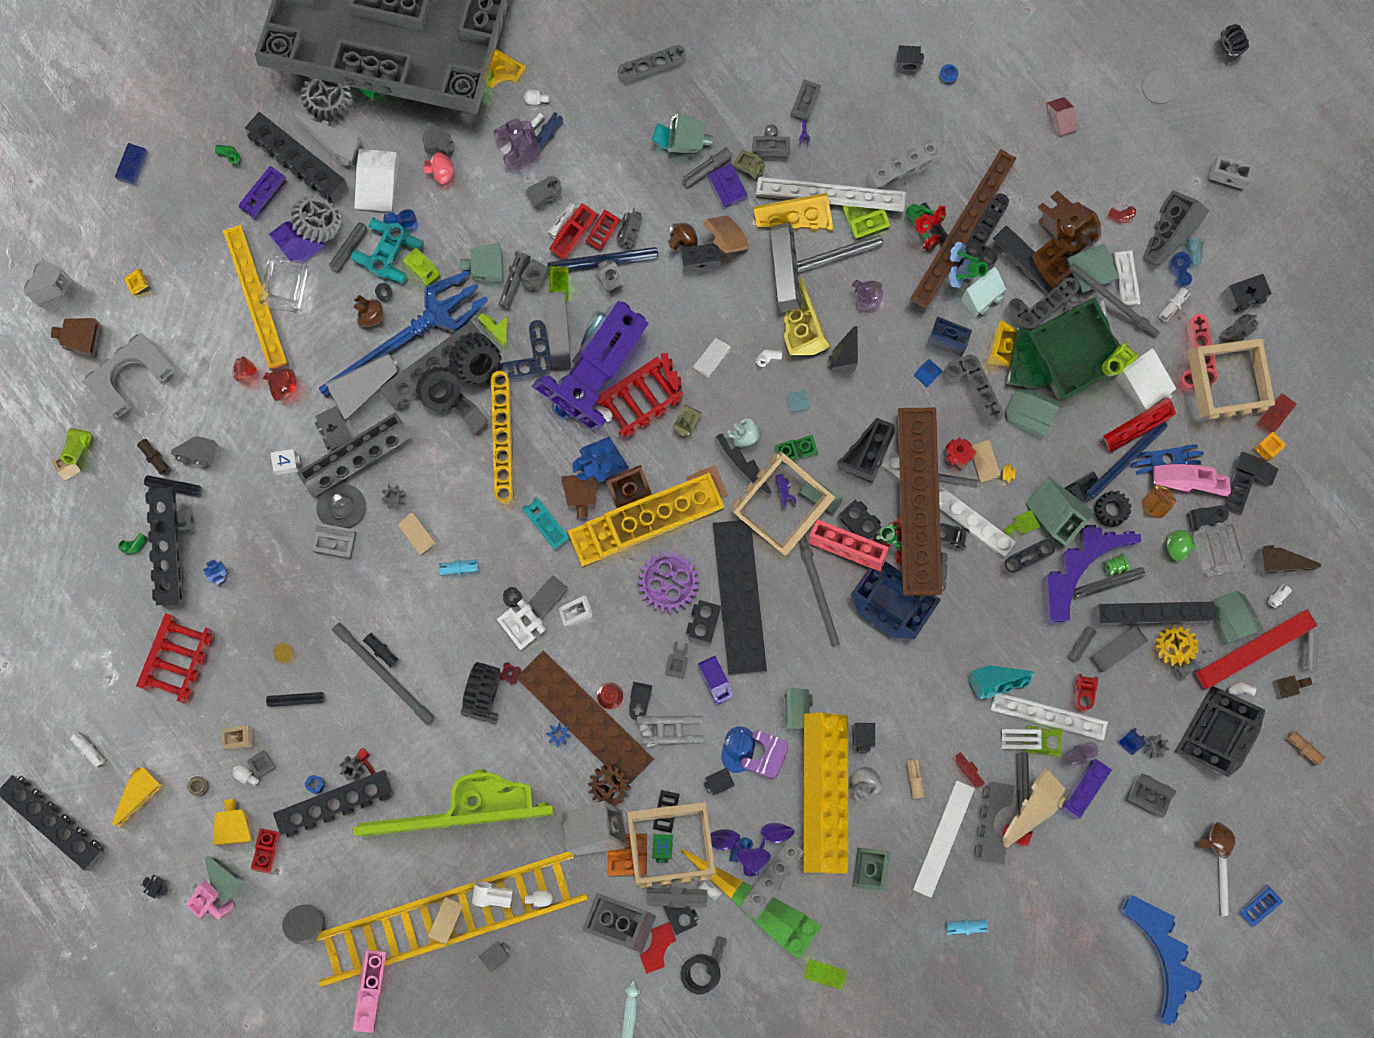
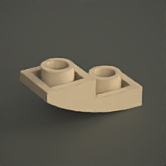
[427,897,463,945]

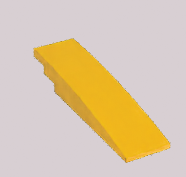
[567,472,724,567]

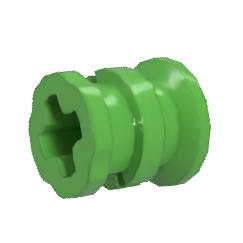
[1104,553,1129,576]

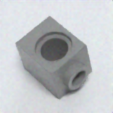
[595,260,626,291]

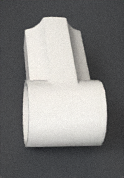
[472,881,513,908]

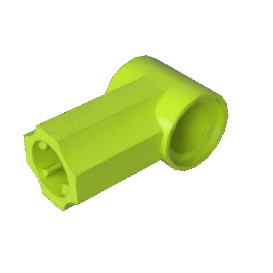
[60,427,91,465]

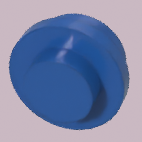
[940,64,958,83]

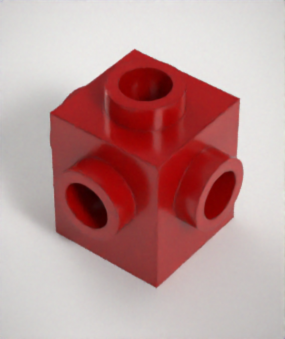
[945,437,976,470]

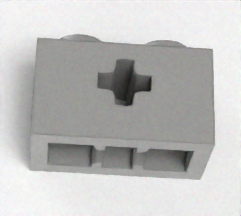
[1208,155,1255,189]

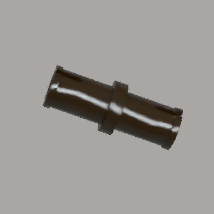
[137,438,170,475]

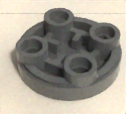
[282,905,323,944]

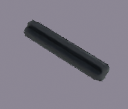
[144,475,201,496]
[266,692,325,707]

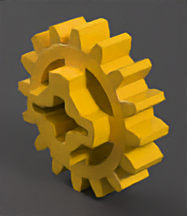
[1156,625,1198,666]

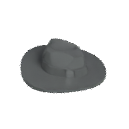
[316,484,366,528]

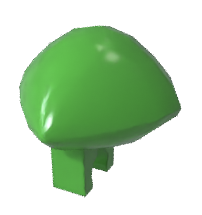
[1167,530,1198,562]

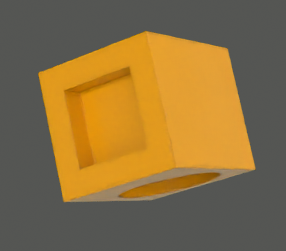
[1253,432,1286,462]

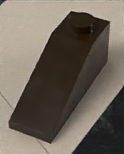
[1257,545,1322,575]

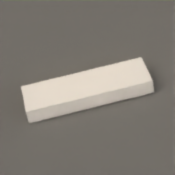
[1113,250,1141,307]

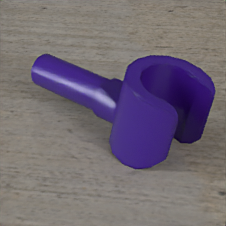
[799,120,810,145]

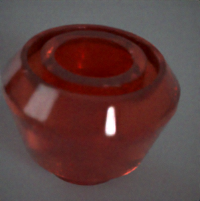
[232,356,256,382]
[597,682,623,709]

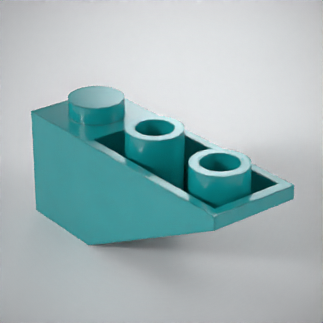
[969,665,1035,700]

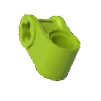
[1102,341,1139,376]

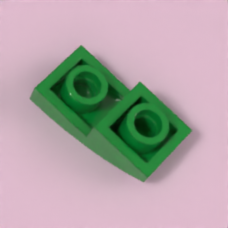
[775,435,818,464]

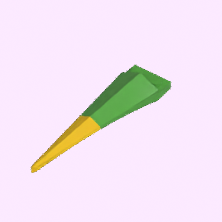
[681,849,822,959]

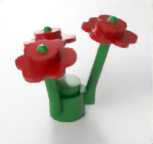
[906,204,946,250]

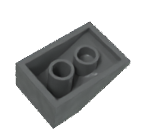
[582,893,656,954]

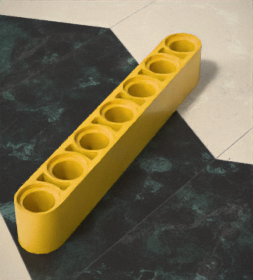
[491,371,514,504]

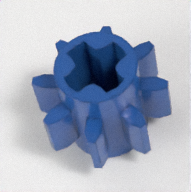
[203,559,228,584]
[546,722,571,747]

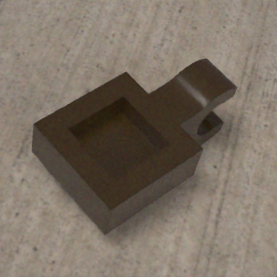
[1274,675,1313,699]

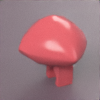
[423,152,454,185]

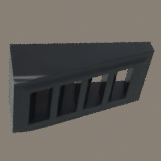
[1224,471,1254,515]
[653,790,680,833]

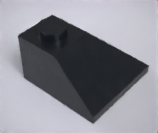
[828,326,858,373]

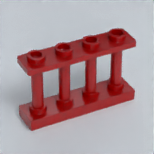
[595,356,683,438]
[136,613,213,704]

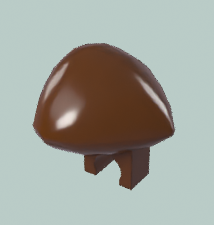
[668,223,698,251]
[353,295,383,327]
[1198,822,1236,859]

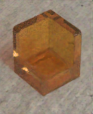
[1143,485,1177,518]

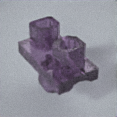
[1066,741,1099,765]

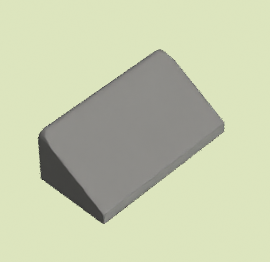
[1303,631,1319,673]

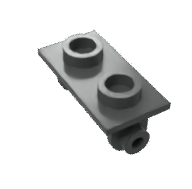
[617,208,643,249]
[1219,314,1259,343]

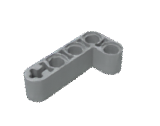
[546,292,571,368]

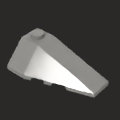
[293,110,364,167]

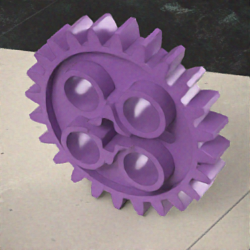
[637,550,700,613]

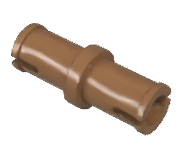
[1287,731,1326,766]

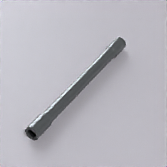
[332,622,435,725]

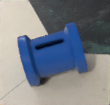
[305,775,325,794]

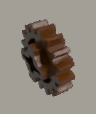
[588,764,631,807]

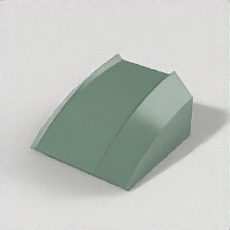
[1006,388,1061,439]
[1214,591,1263,645]

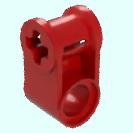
[1074,674,1098,712]

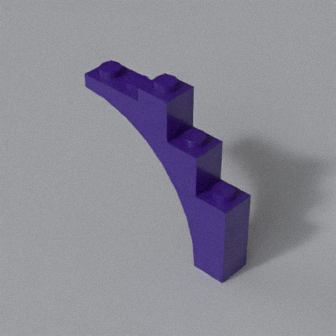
[1044,525,1141,623]

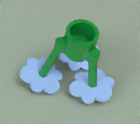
[949,242,988,288]

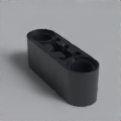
[1001,539,1055,576]

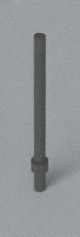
[1069,263,1160,338]
[799,535,840,647]

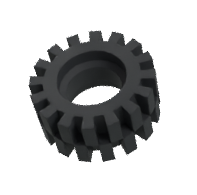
[1094,490,1132,527]

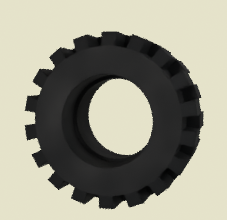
[449,332,502,385]
[462,662,501,715]

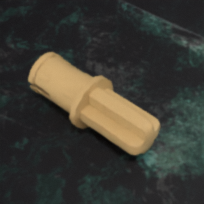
[907,759,925,799]

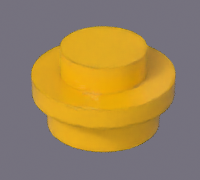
[1003,464,1016,483]

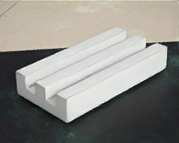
[1002,729,1042,749]

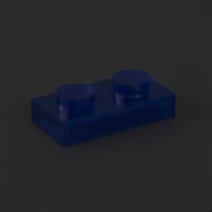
[115,143,147,185]

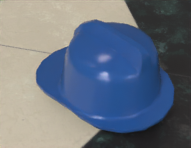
[721,726,755,773]

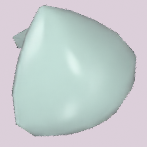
[727,418,762,448]

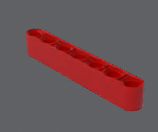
[1195,609,1318,690]

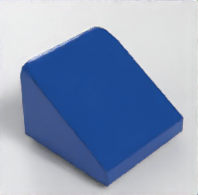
[914,359,943,387]

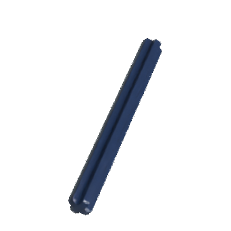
[547,247,658,273]
[1087,421,1168,499]

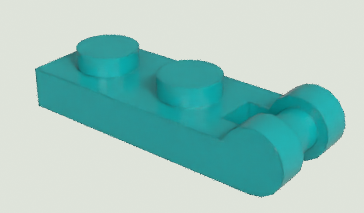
[521,497,569,550]

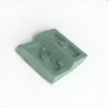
[1067,244,1119,293]

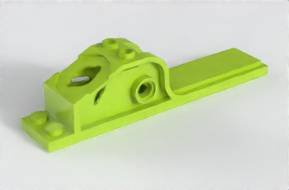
[353,769,554,837]

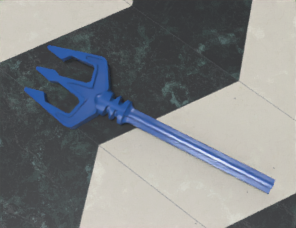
[319,271,488,397]

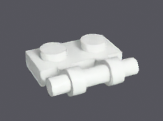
[497,599,546,650]

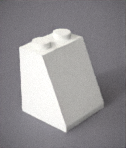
[1115,348,1176,413]

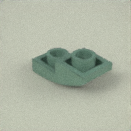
[799,479,843,514]

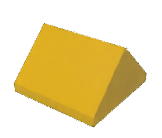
[986,321,1016,369]

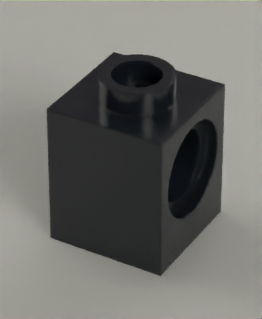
[896,45,924,71]
[703,768,735,796]

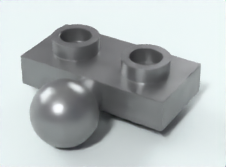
[753,124,790,156]

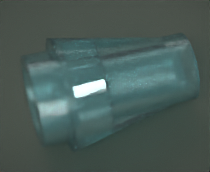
[1185,238,1204,266]

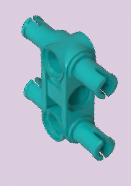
[351,217,424,284]

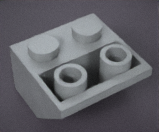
[24,259,72,304]

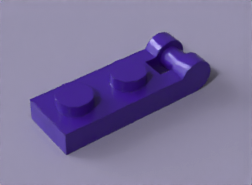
[238,166,286,218]

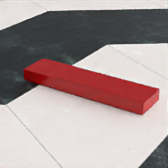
[1103,398,1176,452]

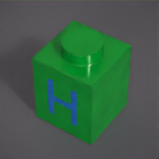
[652,834,673,863]

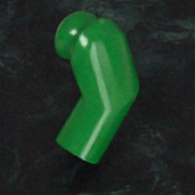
[215,145,240,164]
[118,532,147,553]

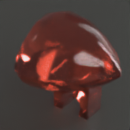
[263,368,297,401]

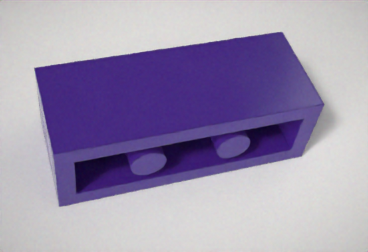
[1060,759,1112,819]

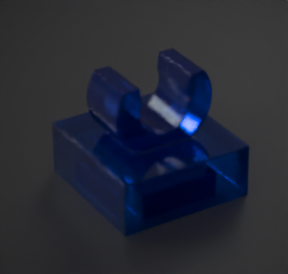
[1119,728,1146,755]

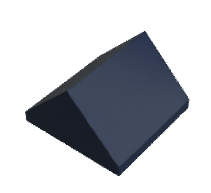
[927,316,972,357]

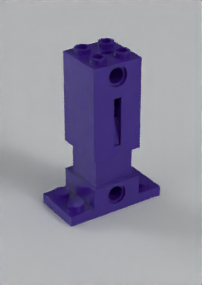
[531,300,649,431]

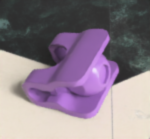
[740,730,788,780]

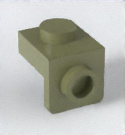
[672,404,702,436]

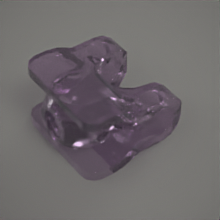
[493,119,541,166]

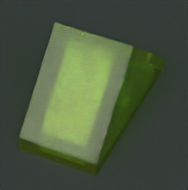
[549,266,569,302]

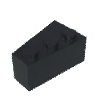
[837,418,895,482]

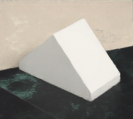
[558,595,593,626]

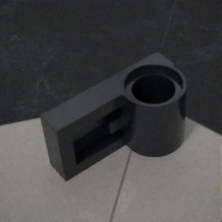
[1064,471,1099,503]

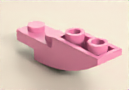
[1153,464,1231,496]
[352,950,386,1033]

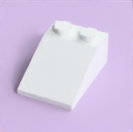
[355,149,399,213]

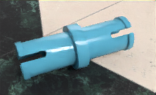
[438,559,479,575]
[947,919,988,935]

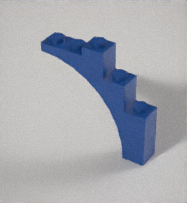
[1120,895,1202,1026]

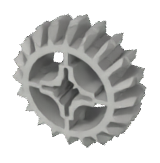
[301,77,352,121]
[290,195,341,244]

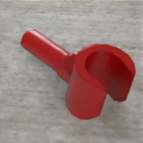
[357,748,376,775]

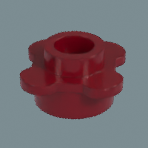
[500,662,521,685]

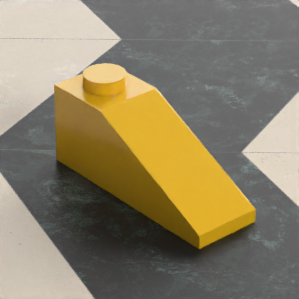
[112,767,163,827]

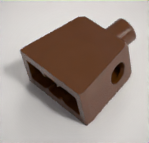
[51,318,100,358]
[561,475,598,519]

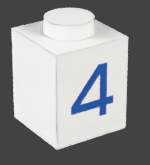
[271,449,301,475]

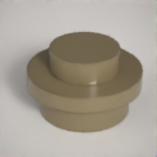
[187,776,208,796]

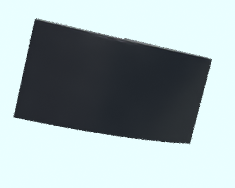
[1235,452,1278,486]

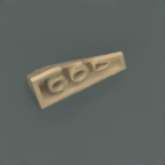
[1003,768,1067,848]

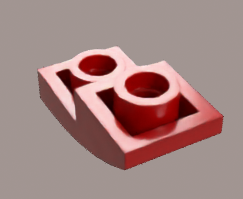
[661,353,682,394]
[251,828,280,874]

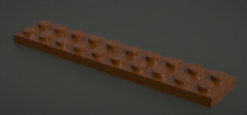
[898,407,942,596]

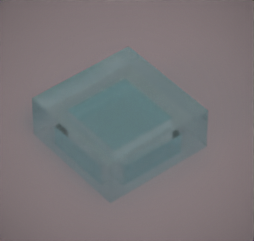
[787,390,810,413]

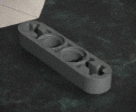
[618,45,686,82]

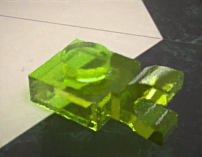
[1003,510,1040,536]

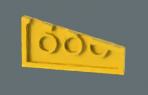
[753,193,834,230]

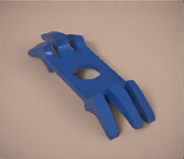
[1131,444,1204,475]

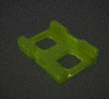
[1024,725,1063,757]

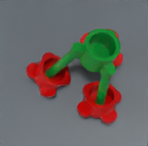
[872,517,902,564]

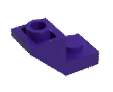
[698,656,734,705]

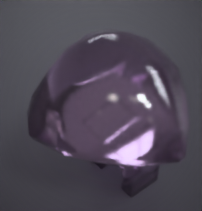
[852,279,884,311]

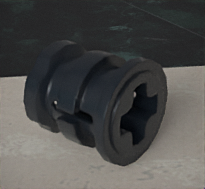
[503,587,522,607]

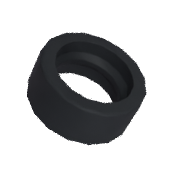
[680,954,721,995]

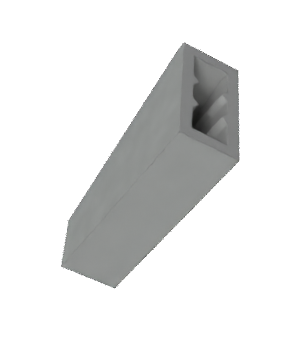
[326,353,398,419]

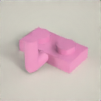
[186,880,234,919]

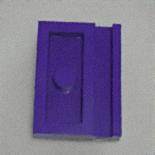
[707,163,748,208]

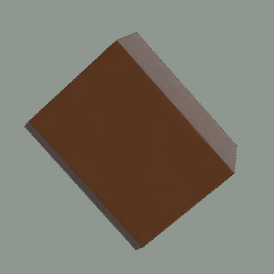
[605,465,652,509]

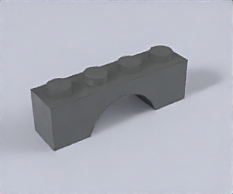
[976,782,1015,864]

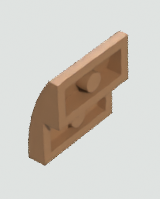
[703,215,749,253]

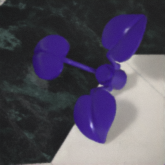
[710,823,795,876]

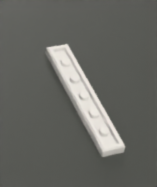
[990,693,1108,741]
[913,781,975,898]

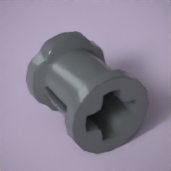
[1174,658,1200,680]

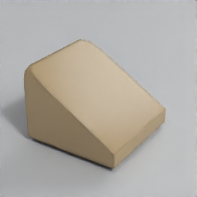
[52,457,80,481]

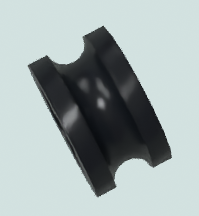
[375,283,393,302]

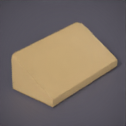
[971,440,1000,483]
[398,512,436,555]

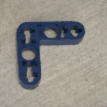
[497,320,552,381]

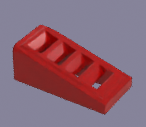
[585,209,621,251]

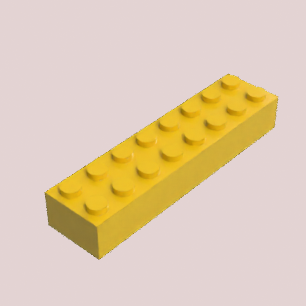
[804,712,848,874]

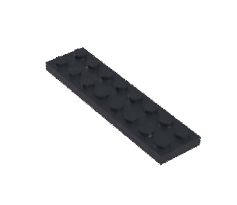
[712,520,767,676]

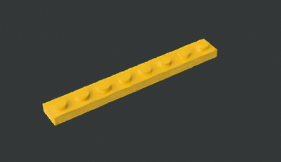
[223,225,288,370]

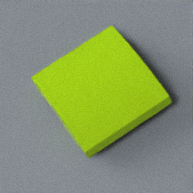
[841,205,890,239]

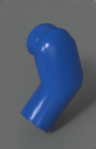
[729,837,753,863]

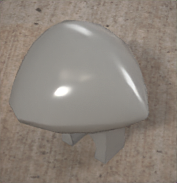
[849,767,882,801]

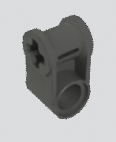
[525,176,562,208]

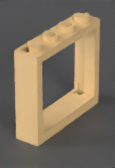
[1187,338,1275,419]
[731,451,836,556]
[627,802,715,888]

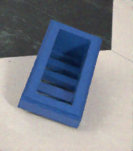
[1240,885,1283,927]

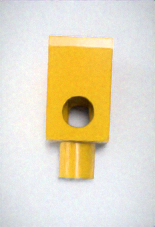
[213,799,254,846]

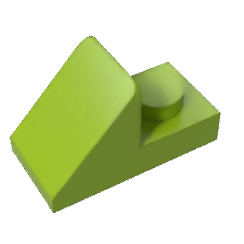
[477,313,508,349]

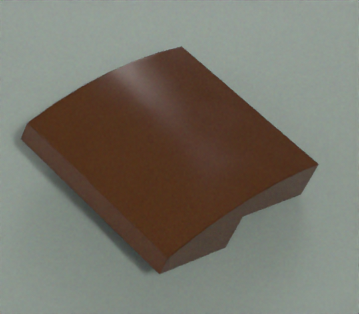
[1032,237,1072,288]

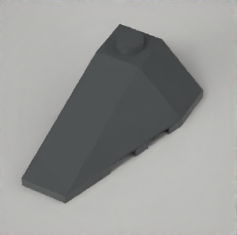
[1144,190,1209,265]

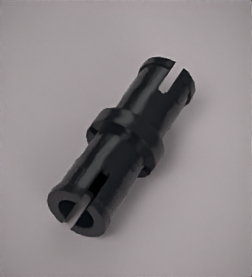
[363,632,399,668]

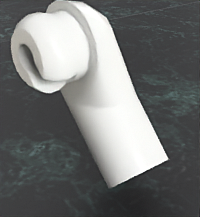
[1228,682,1257,697]

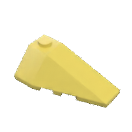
[784,277,831,355]

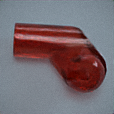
[1107,206,1136,223]

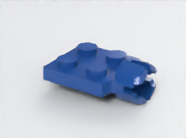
[572,437,629,483]

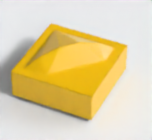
[124,269,149,295]

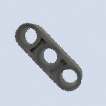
[1092,625,1148,672]

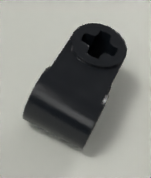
[1189,505,1229,530]
[940,523,970,550]
[629,681,652,721]

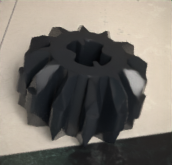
[1220,24,1249,57]

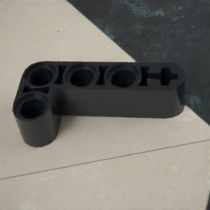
[964,193,1009,270]

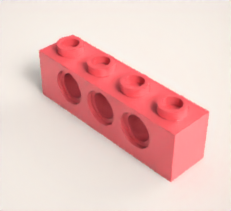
[809,519,889,572]

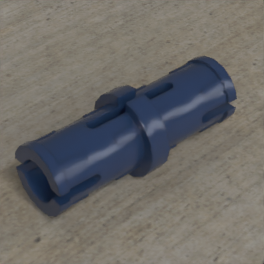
[532,112,563,149]

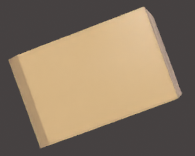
[222,725,253,749]

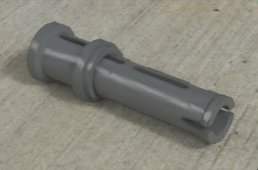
[498,251,531,309]

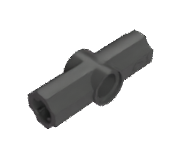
[647,887,707,908]

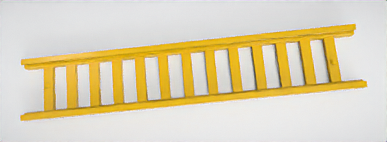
[315,852,588,987]

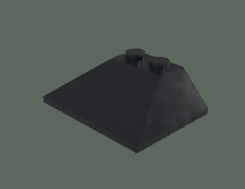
[1176,686,1265,778]

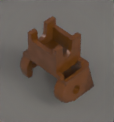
[1038,190,1101,255]

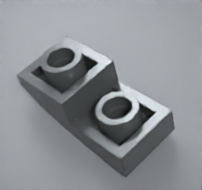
[528,575,568,618]

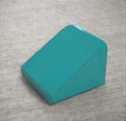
[651,123,670,149]

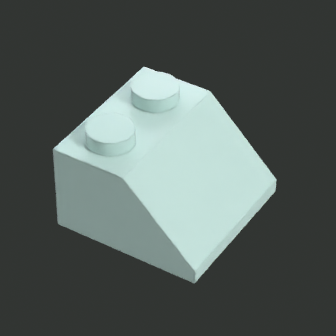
[961,267,1006,317]

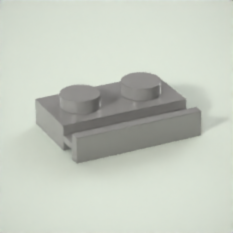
[311,523,356,558]

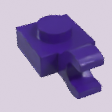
[774,473,796,509]

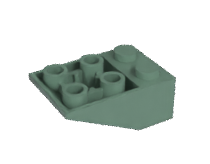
[1026,476,1094,547]

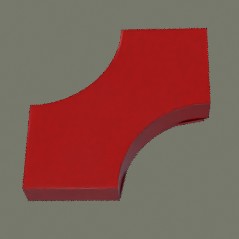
[640,922,676,974]

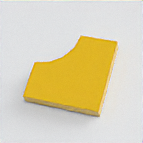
[488,49,526,88]

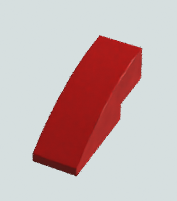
[549,203,600,260]

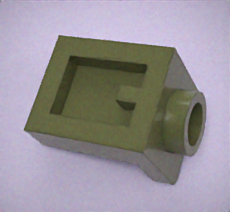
[733,150,765,180]

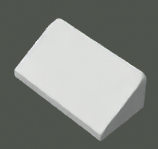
[693,338,731,378]

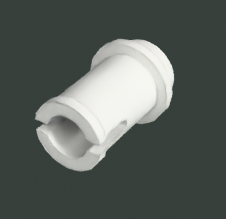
[1268,584,1292,608]
[639,724,657,748]

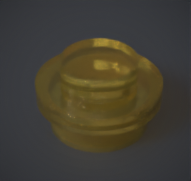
[273,643,293,663]

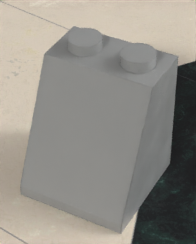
[562,801,627,855]

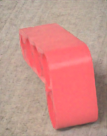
[1178,314,1217,391]

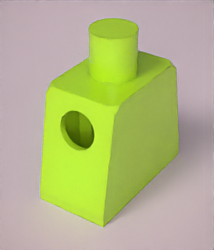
[402,248,441,288]

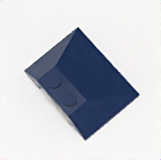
[851,561,941,639]

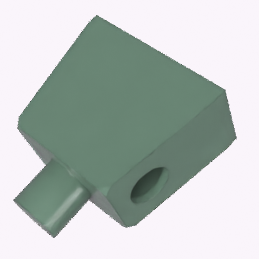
[668,113,713,153]
[460,243,503,283]

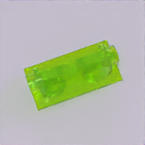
[803,959,847,990]

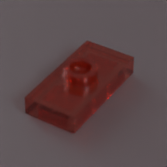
[1258,393,1297,433]
[953,752,985,788]

